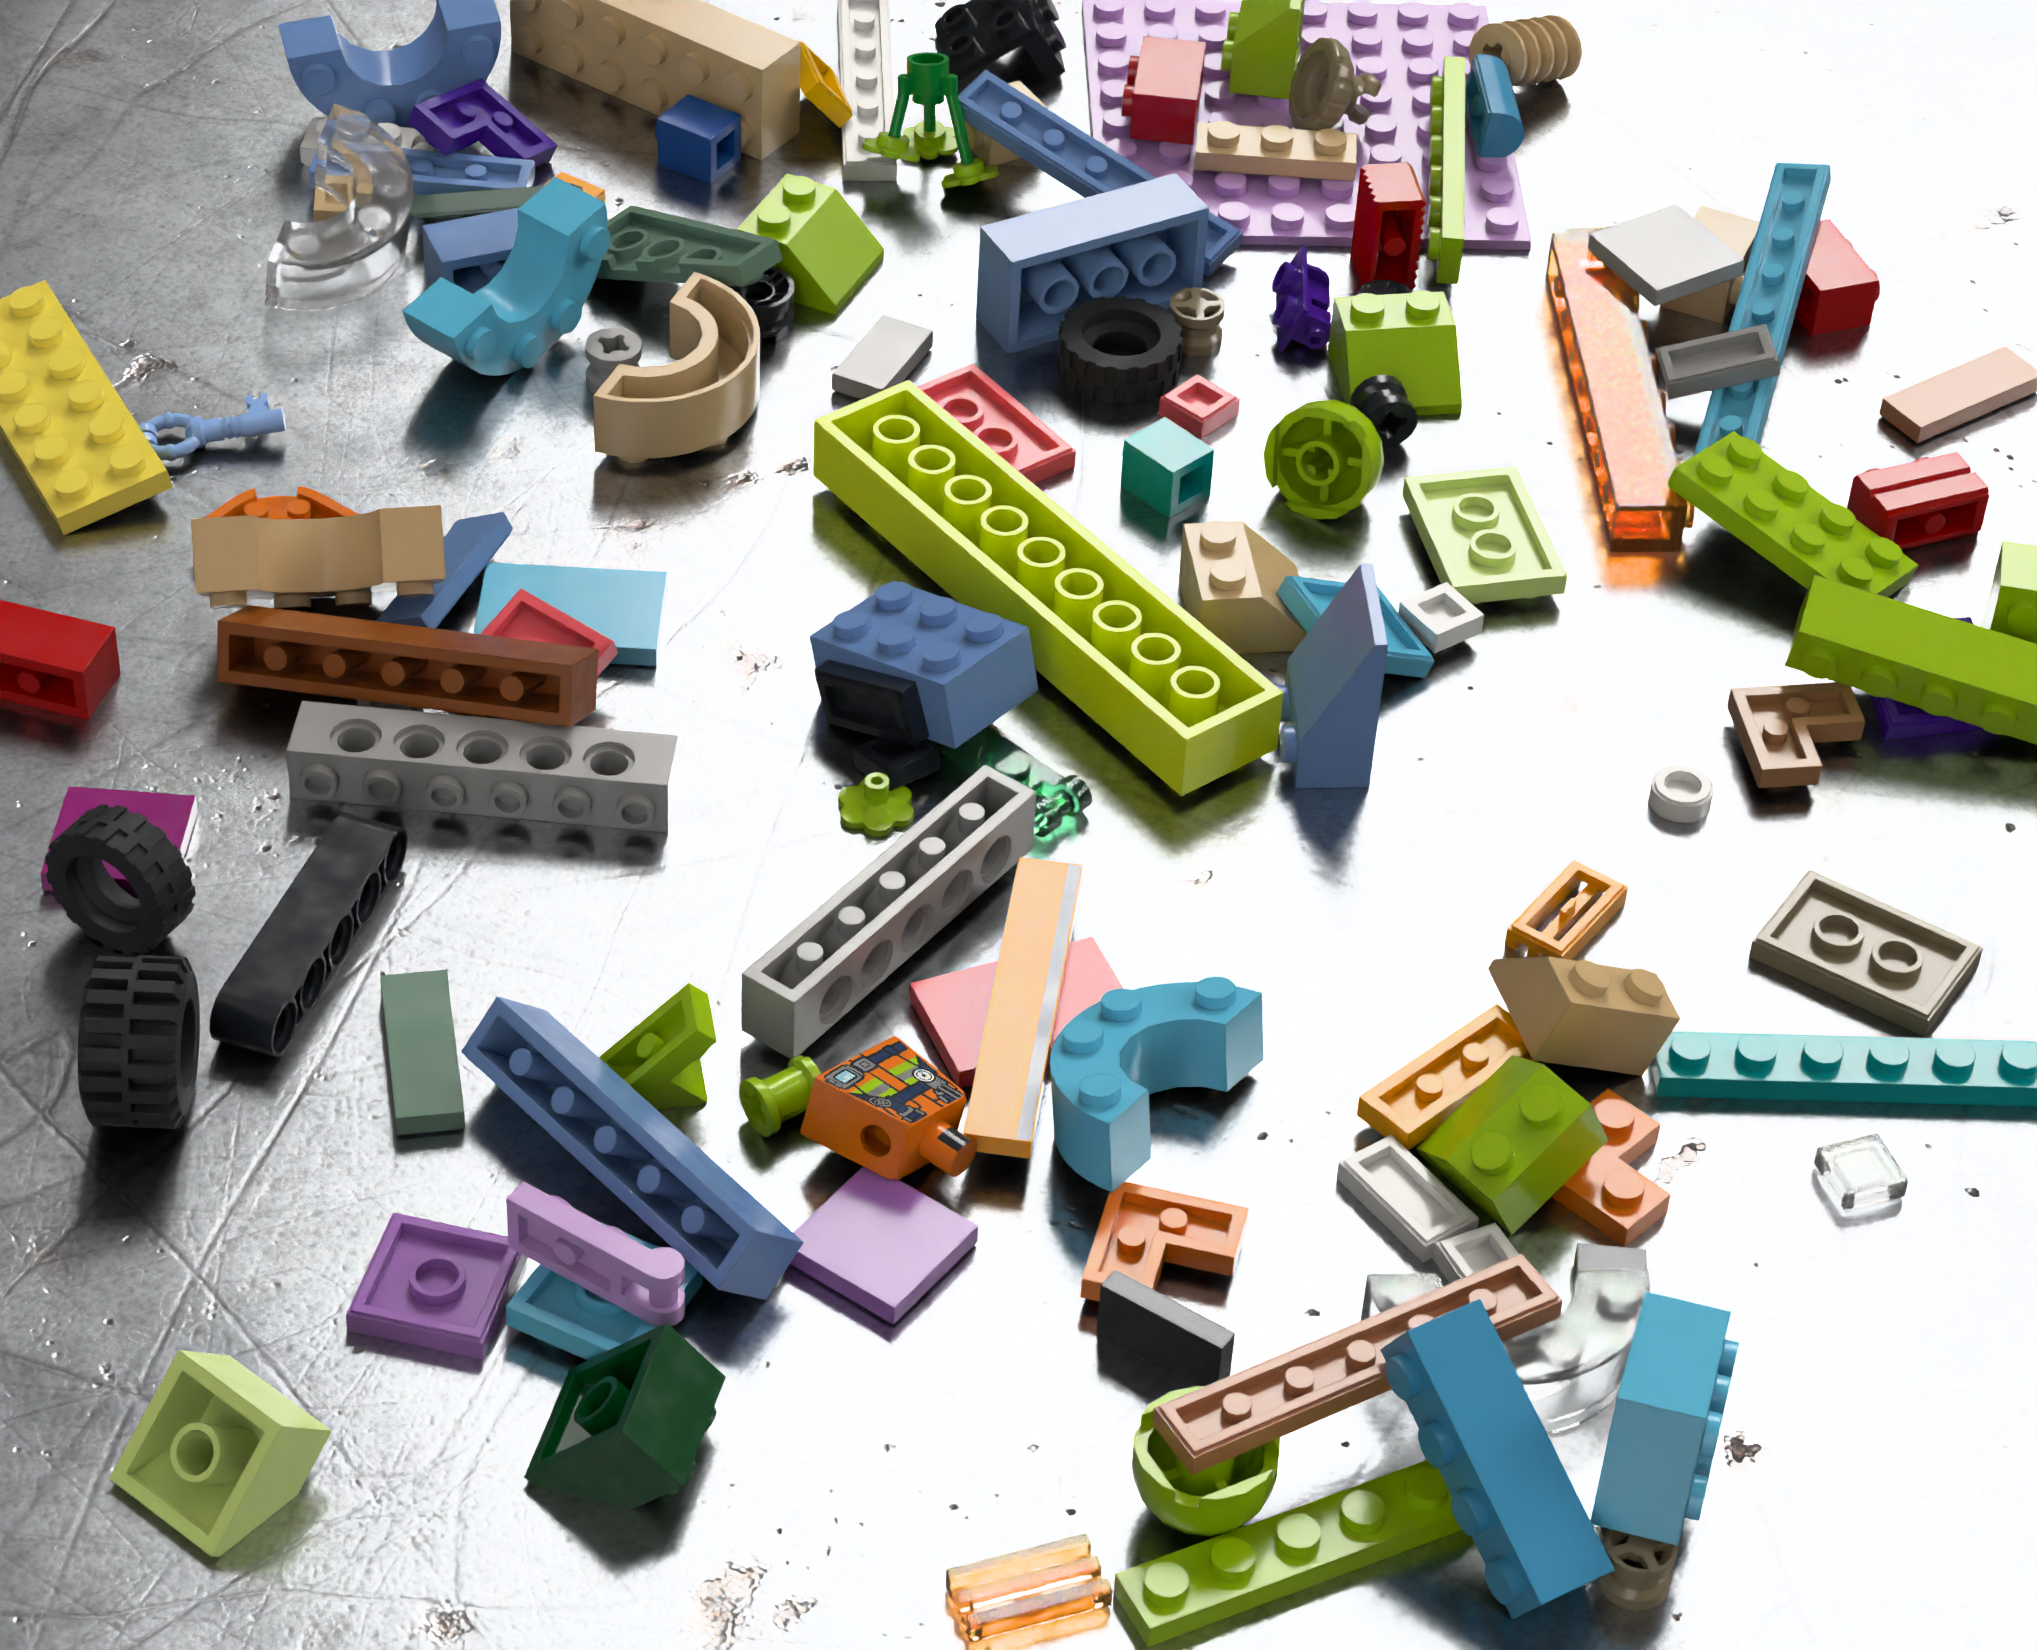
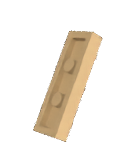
[1194,121,1357,181]

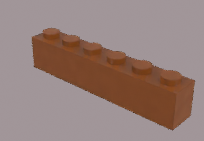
[217,605,598,727]

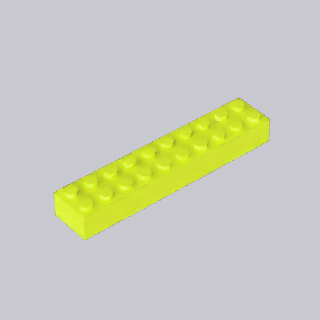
[813,380,1284,796]

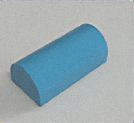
[1465,54,1524,157]

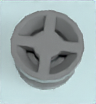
[585,327,642,393]

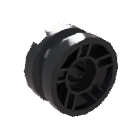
[728,266,795,346]

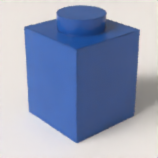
[655,94,741,185]

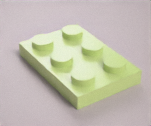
[1402,466,1568,604]

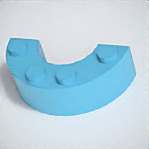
[402,177,611,376]
[1050,976,1264,1192]

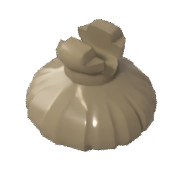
[1289,37,1381,131]

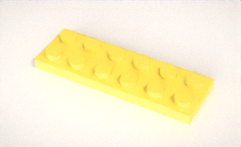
[0,280,173,535]

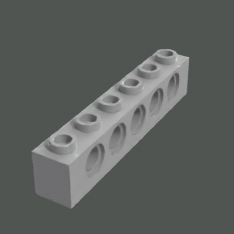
[286,701,679,833]
[741,765,1036,1059]

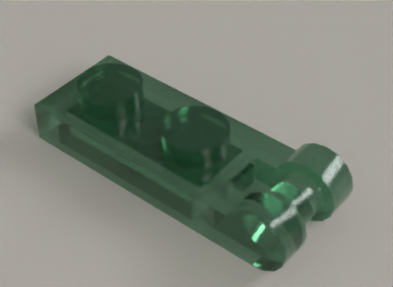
[925,726,1092,837]

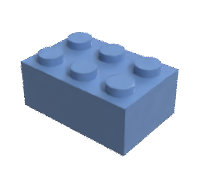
[809,580,1039,749]

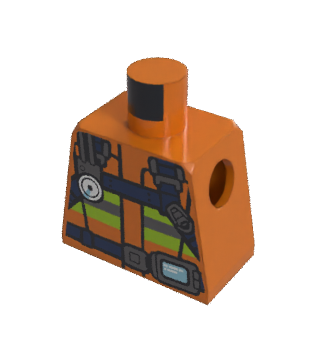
[800,1036,977,1180]

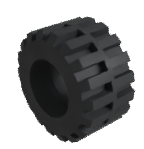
[78,953,200,1129]

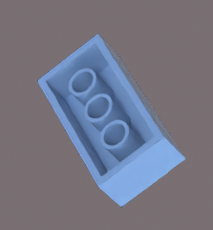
[976,173,1209,354]

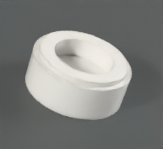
[1648,765,1714,823]

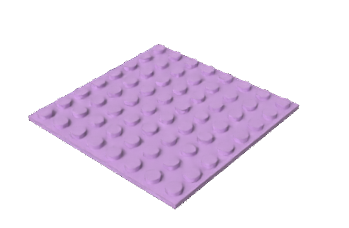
[1082,0,1532,250]

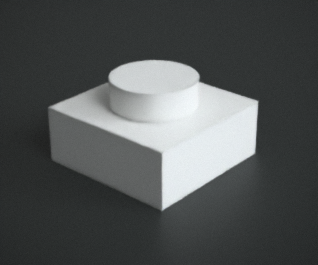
[1398,582,1484,654]

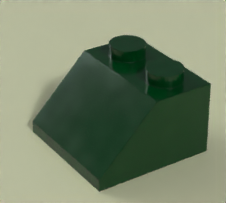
[524,1323,726,1508]

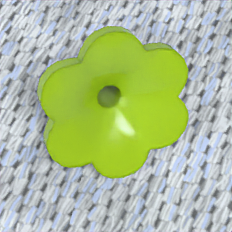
[838,772,914,837]

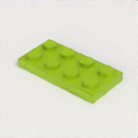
[1666,431,1918,597]

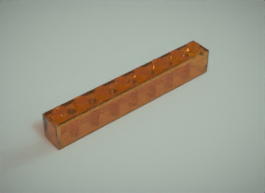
[1545,232,1695,552]

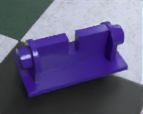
[1272,245,1331,352]

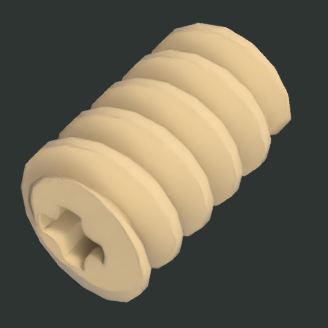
[1469,15,1582,86]

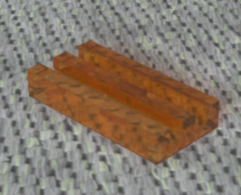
[945,1533,1113,1643]

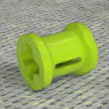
[739,1055,822,1137]

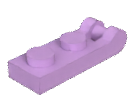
[506,1181,685,1327]

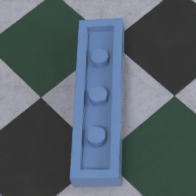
[309,141,535,200]

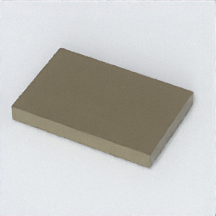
[1749,869,1983,1037]

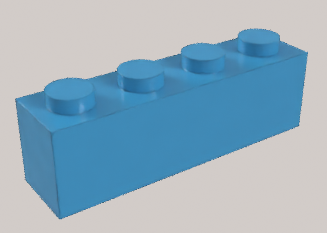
[1380,1299,1615,1620]

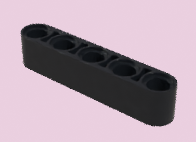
[210,812,408,1057]

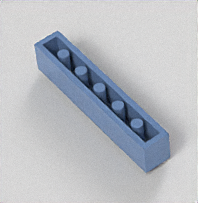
[461,996,804,1300]

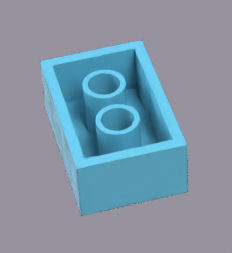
[1590,1291,1739,1546]

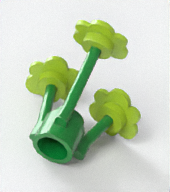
[862,52,999,188]

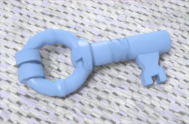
[138,393,286,461]

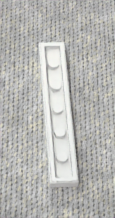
[837,0,897,181]

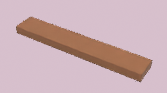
[1153,1253,1563,1475]

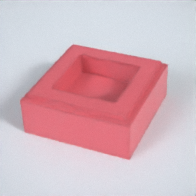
[1159,374,1240,439]

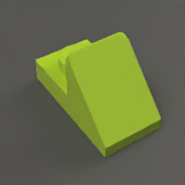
[599,982,717,1109]

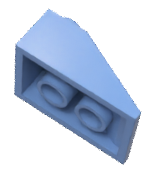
[1275,564,1388,788]

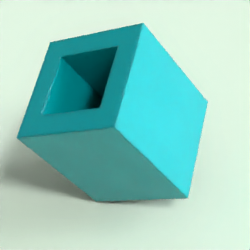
[1120,417,1214,519]

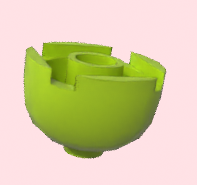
[1263,400,1384,519]
[1131,1386,1281,1536]

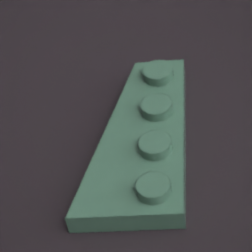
[596,205,783,287]

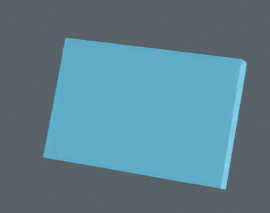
[474,562,667,666]

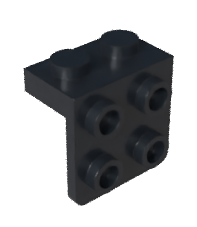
[935,0,1067,81]

